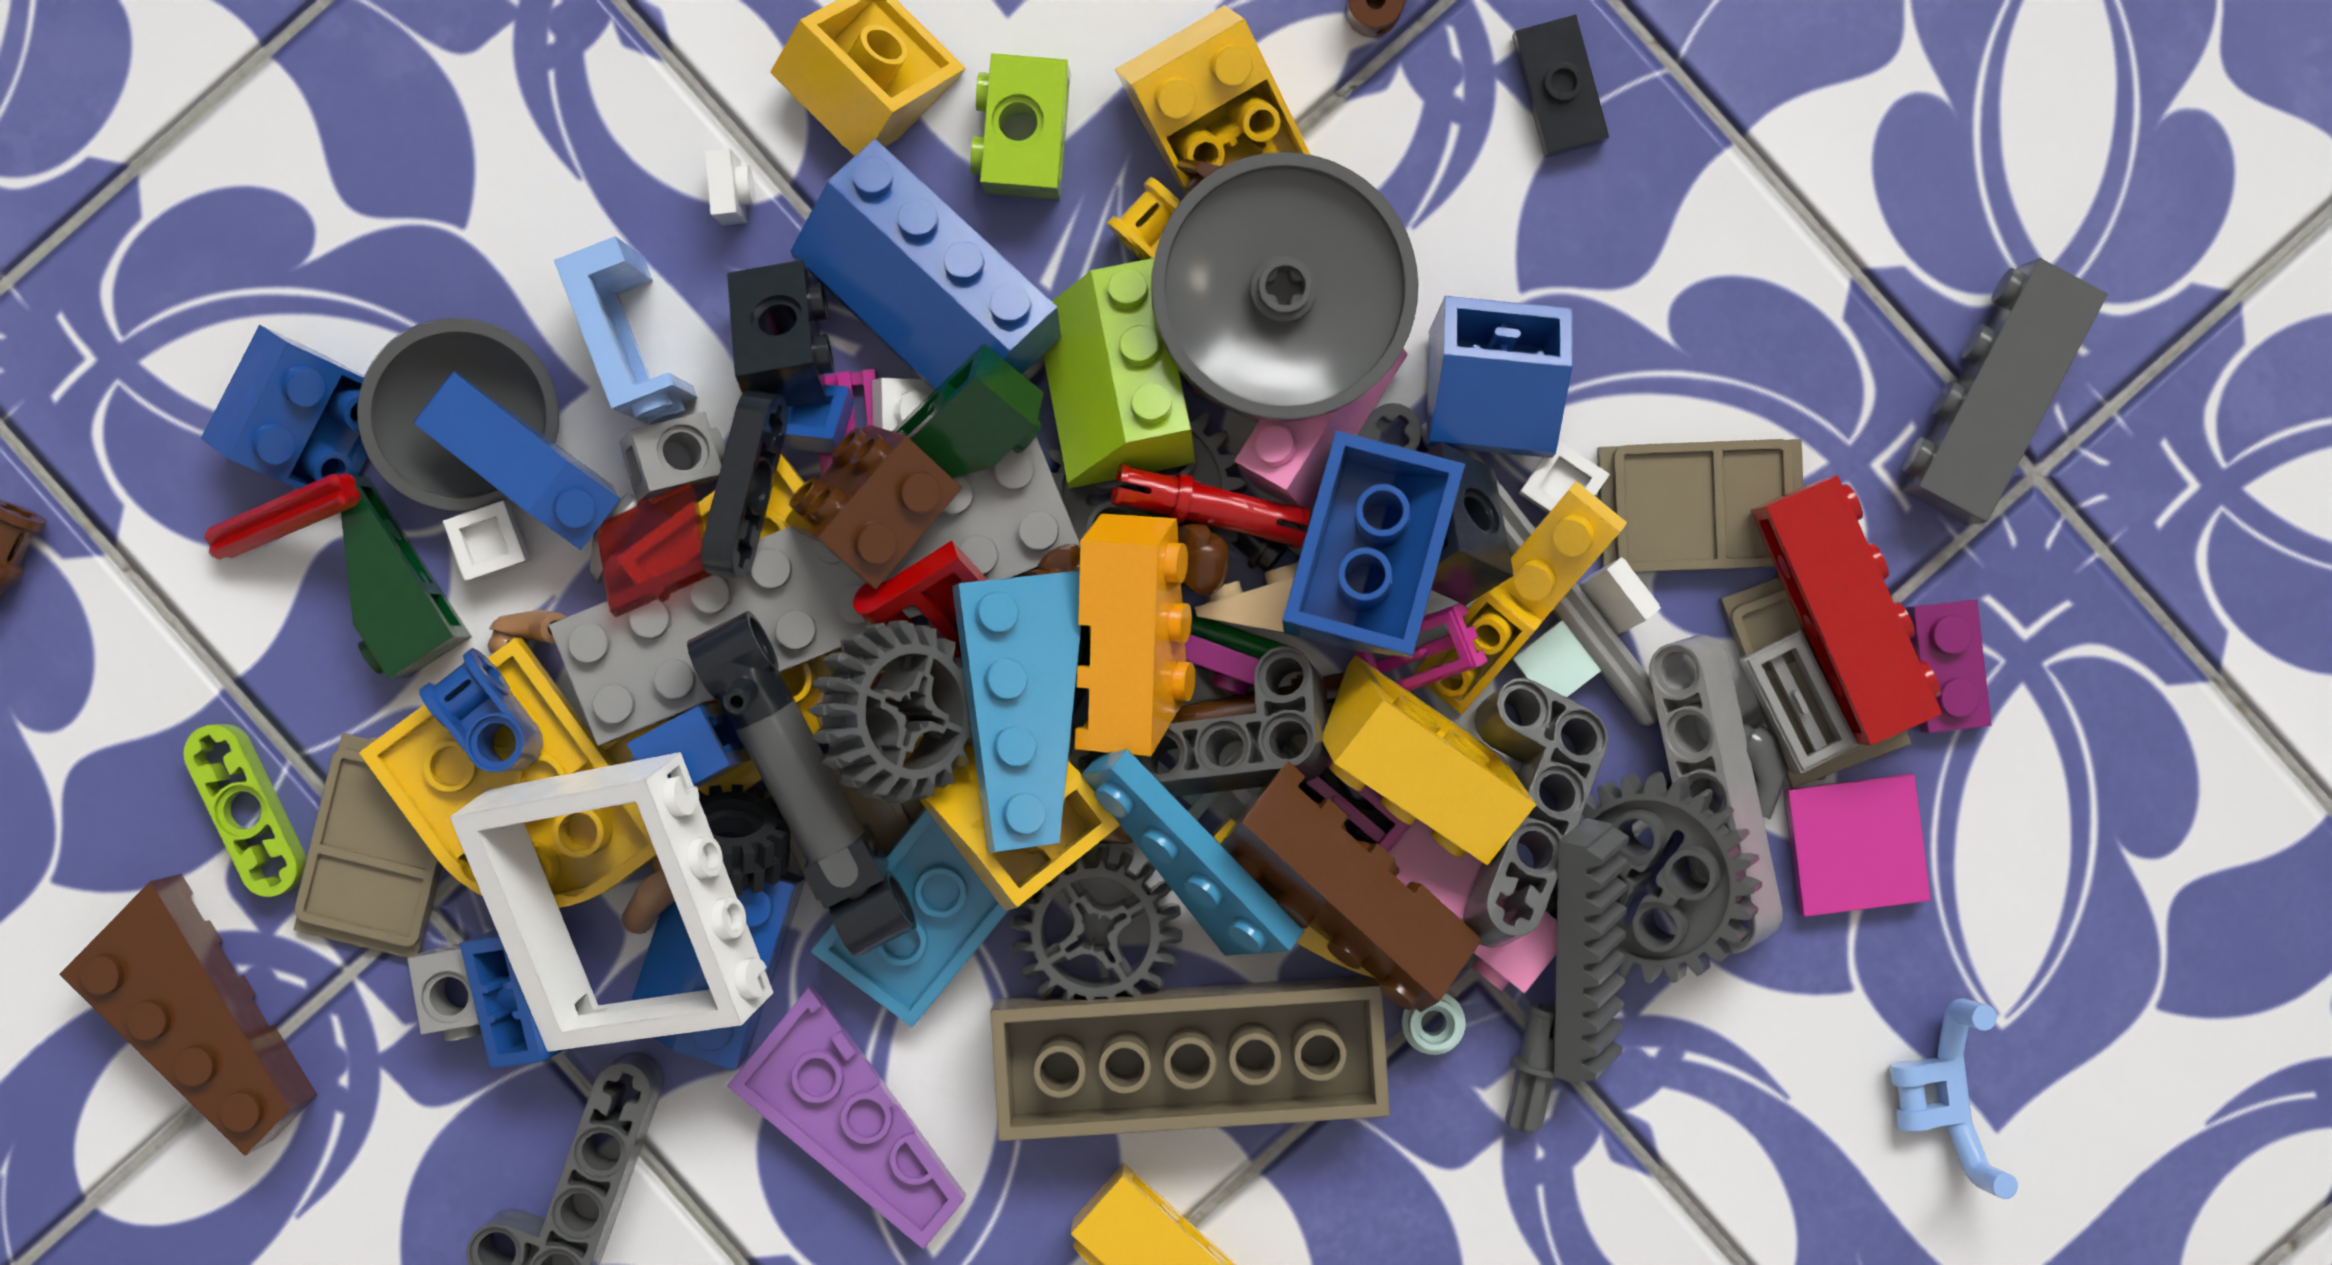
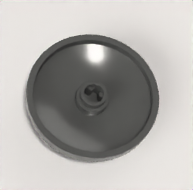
[1151,152,1419,422]

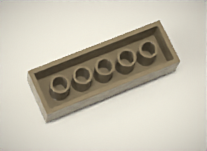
[990,976,1390,1141]

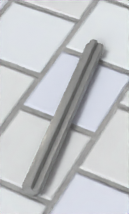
[1421,421,1659,727]

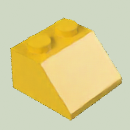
[770,0,966,156]

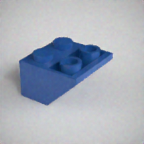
[1427,296,1573,458]
[201,324,368,489]

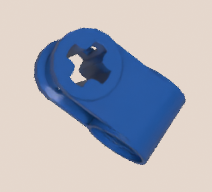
[419,648,543,772]

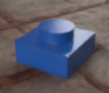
[782,384,854,454]

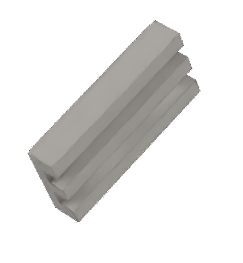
[1738,630,1858,774]

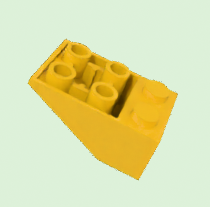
[1114,5,1311,196]
[904,727,1120,911]

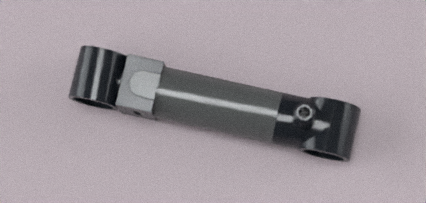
[687,611,917,958]

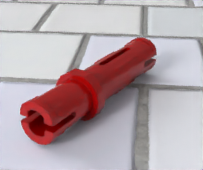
[1111,463,1310,548]

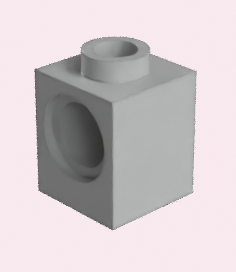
[619,412,726,503]
[407,944,482,1041]

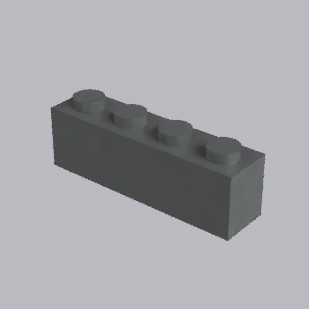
[1900,258,2108,525]

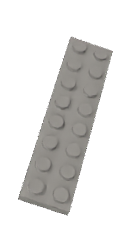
[549,436,1080,746]

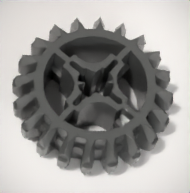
[807,620,973,803]
[1010,842,1183,1002]

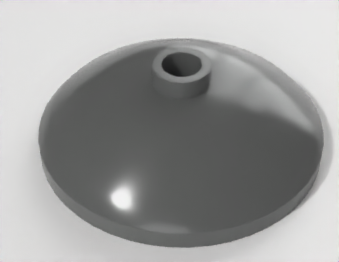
[357,317,559,511]

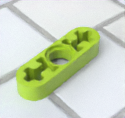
[183,724,307,897]

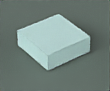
[1510,620,1601,697]

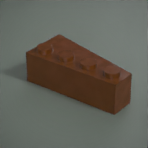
[1220,761,1482,1012]
[59,874,317,1156]

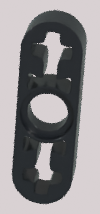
[701,390,788,579]

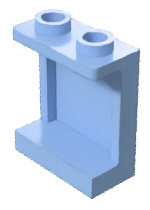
[554,236,698,425]

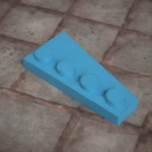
[952,571,1081,853]
[1081,749,1304,956]

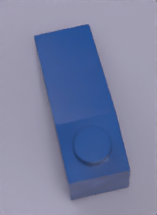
[413,370,621,550]

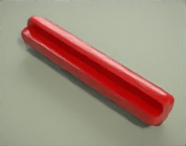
[204,473,361,560]

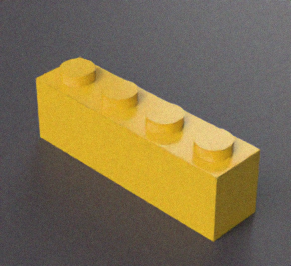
[1071,1163,1237,1265]

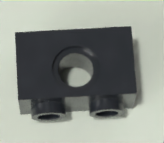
[727,260,835,407]
[1426,442,1514,606]

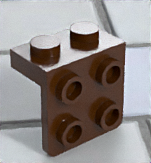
[785,425,962,589]

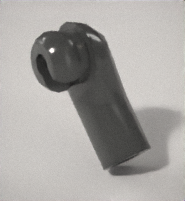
[1743,724,1787,819]

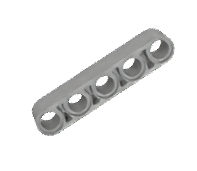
[1649,635,1783,954]

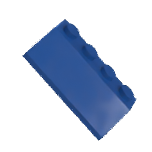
[790,139,1061,390]

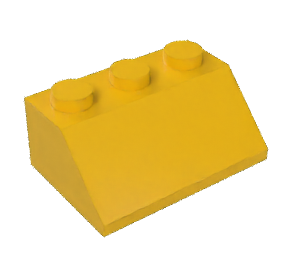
[1322,655,1537,865]

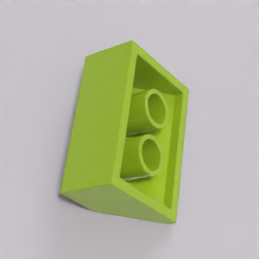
[1043,258,1196,489]

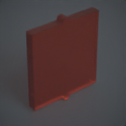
[596,483,713,617]

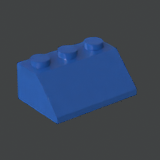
[1282,430,1465,658]
[631,871,806,1071]

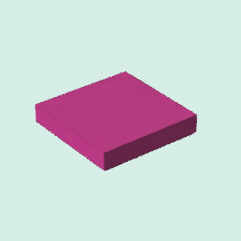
[1783,773,1931,917]

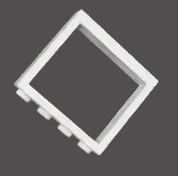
[450,752,774,1052]

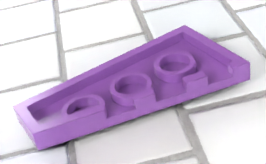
[727,984,966,1250]

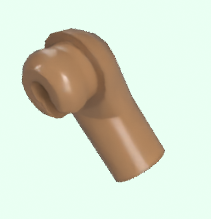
[487,609,567,653]

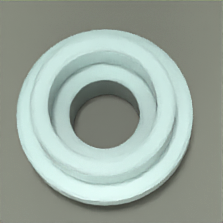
[1401,993,1466,1055]

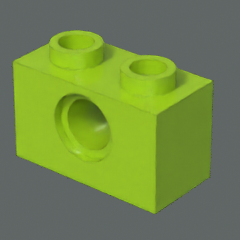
[970,53,1071,200]

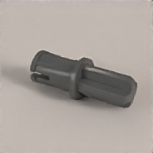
[1505,1002,1555,1133]

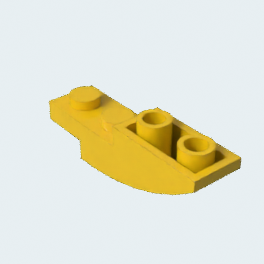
[1414,481,1627,715]

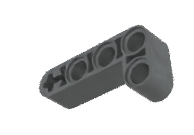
[1069,646,1330,797]
[1463,678,1609,948]
[466,1052,664,1265]

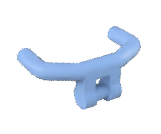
[1890,998,2018,1199]

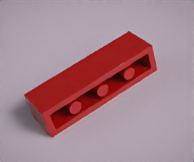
[1750,475,1942,746]

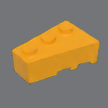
[1075,514,1195,757]

